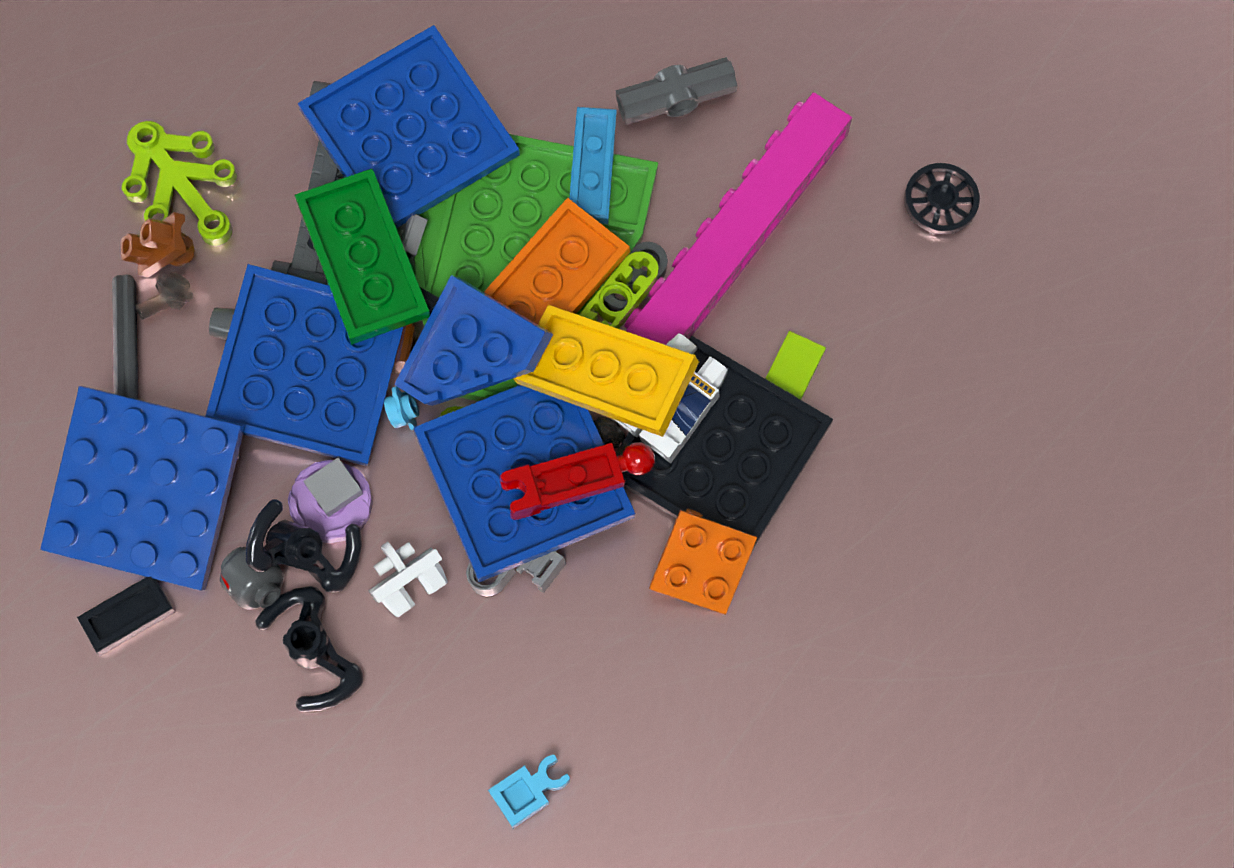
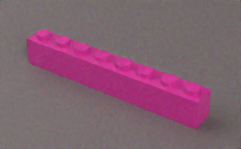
[624,92,852,345]

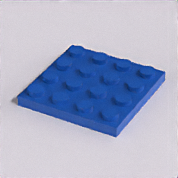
[298,25,520,228]
[205,264,403,466]
[413,385,636,583]
[40,386,245,591]

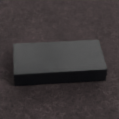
[77,576,175,656]

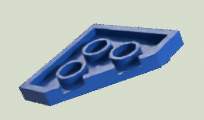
[394,275,553,406]

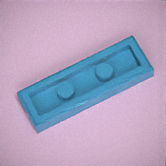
[569,107,617,224]

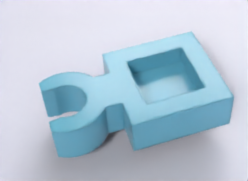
[488,755,570,829]

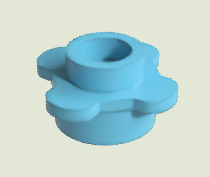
[384,386,419,430]

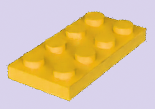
[513,305,699,437]

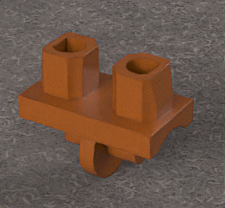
[121,212,195,277]

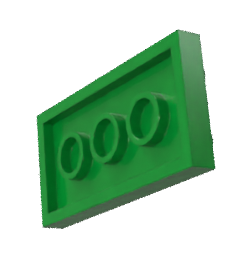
[295,169,430,345]

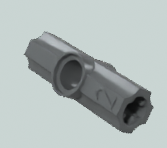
[616,57,738,125]

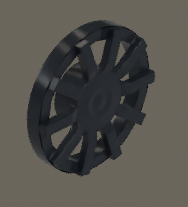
[904,163,980,235]

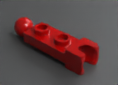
[499,442,655,520]

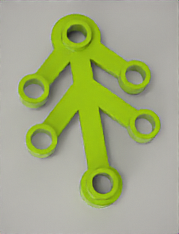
[122,121,237,246]

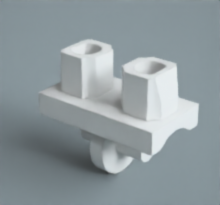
[368,541,448,617]

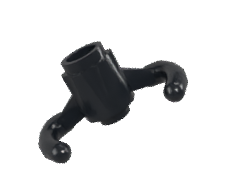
[246,499,362,593]
[255,586,363,712]

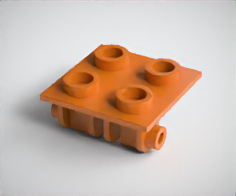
[649,509,757,615]

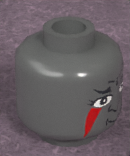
[220,547,284,610]

